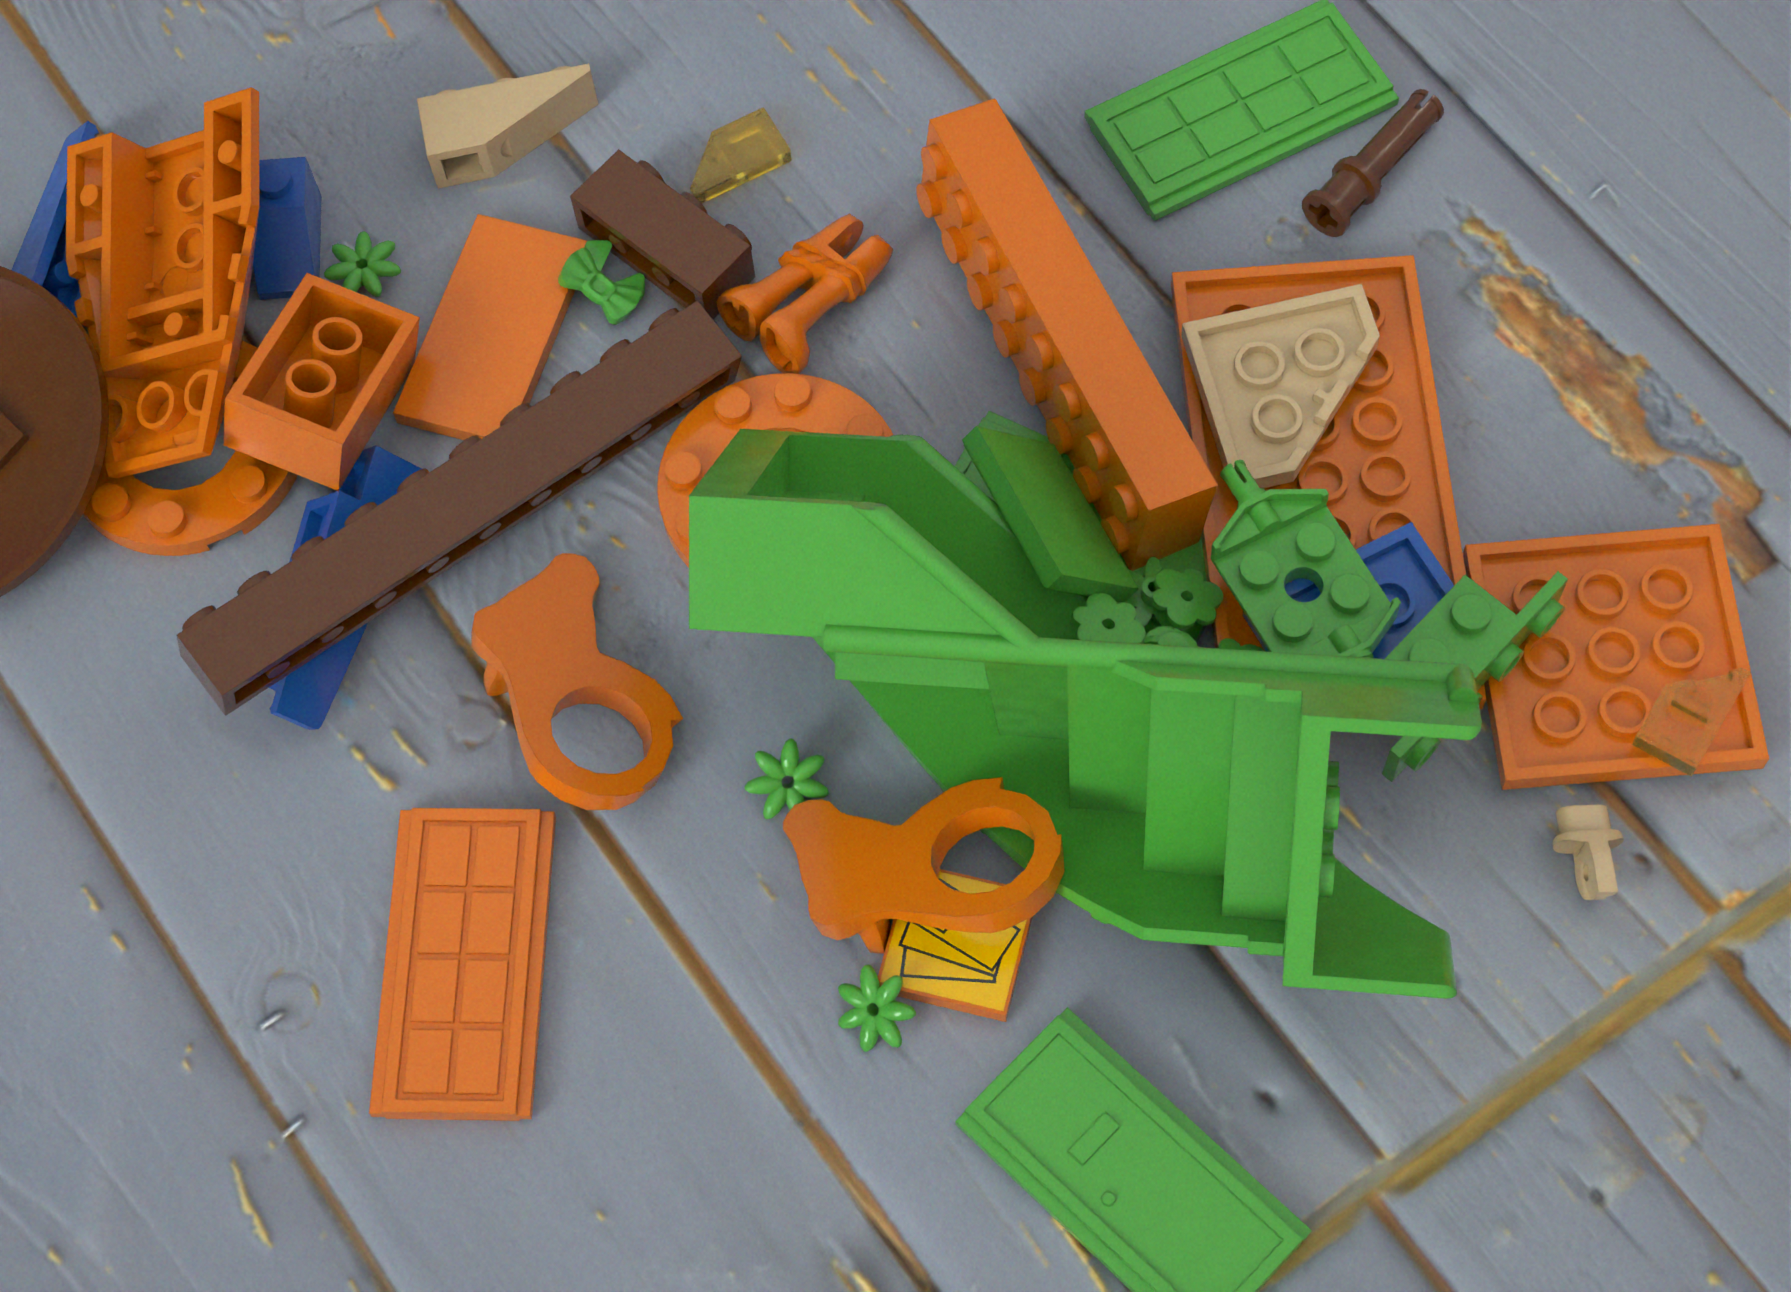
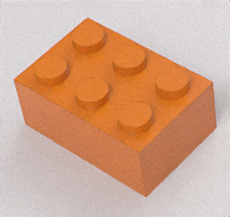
[223,273,420,491]

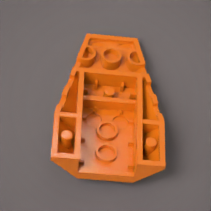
[66,87,259,479]

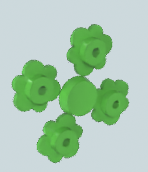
[1071,568,1264,651]

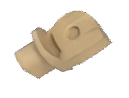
[1552,804,1624,900]

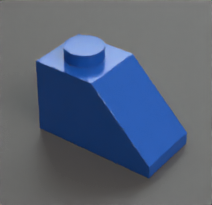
[253,157,322,300]

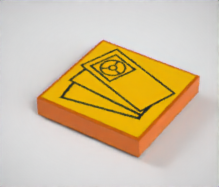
[878,869,1033,1022]

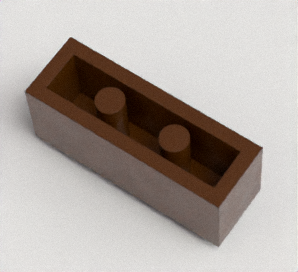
[570,149,756,319]

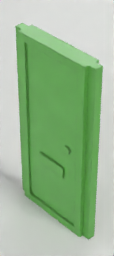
[1084,0,1399,221]
[955,1007,1312,1292]

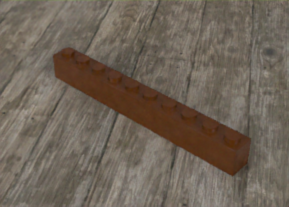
[176,300,742,716]

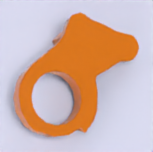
[471,553,683,810]
[783,777,1065,953]

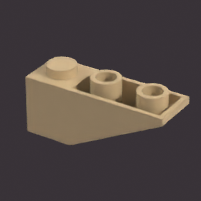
[417,63,598,189]

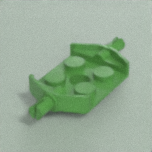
[1210,460,1401,658]

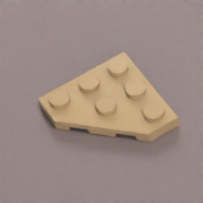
[1181,284,1380,495]

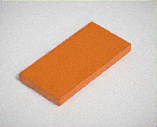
[393,214,588,440]

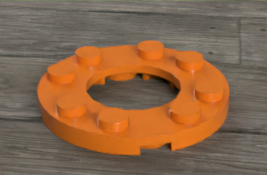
[83,340,297,556]
[657,373,893,568]

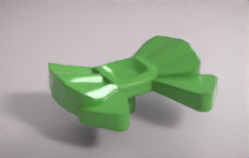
[558,240,645,325]

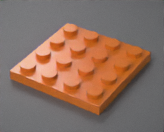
[1463,524,1769,790]

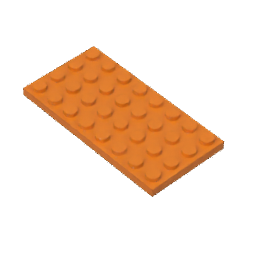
[1171,255,1486,709]

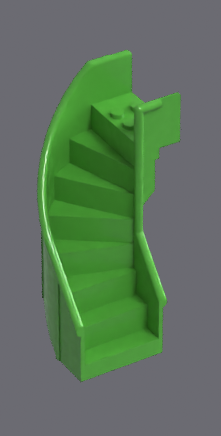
[689,429,1482,999]

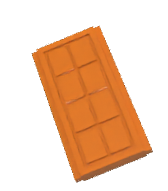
[369,808,556,1121]

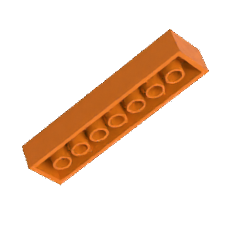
[916,98,1218,571]

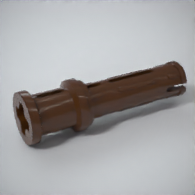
[1302,89,1444,237]

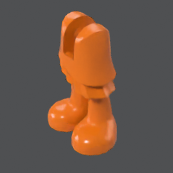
[717,214,893,374]

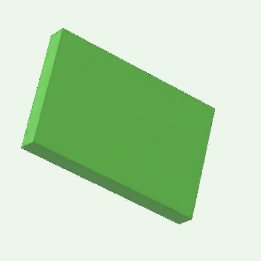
[962,426,1139,602]

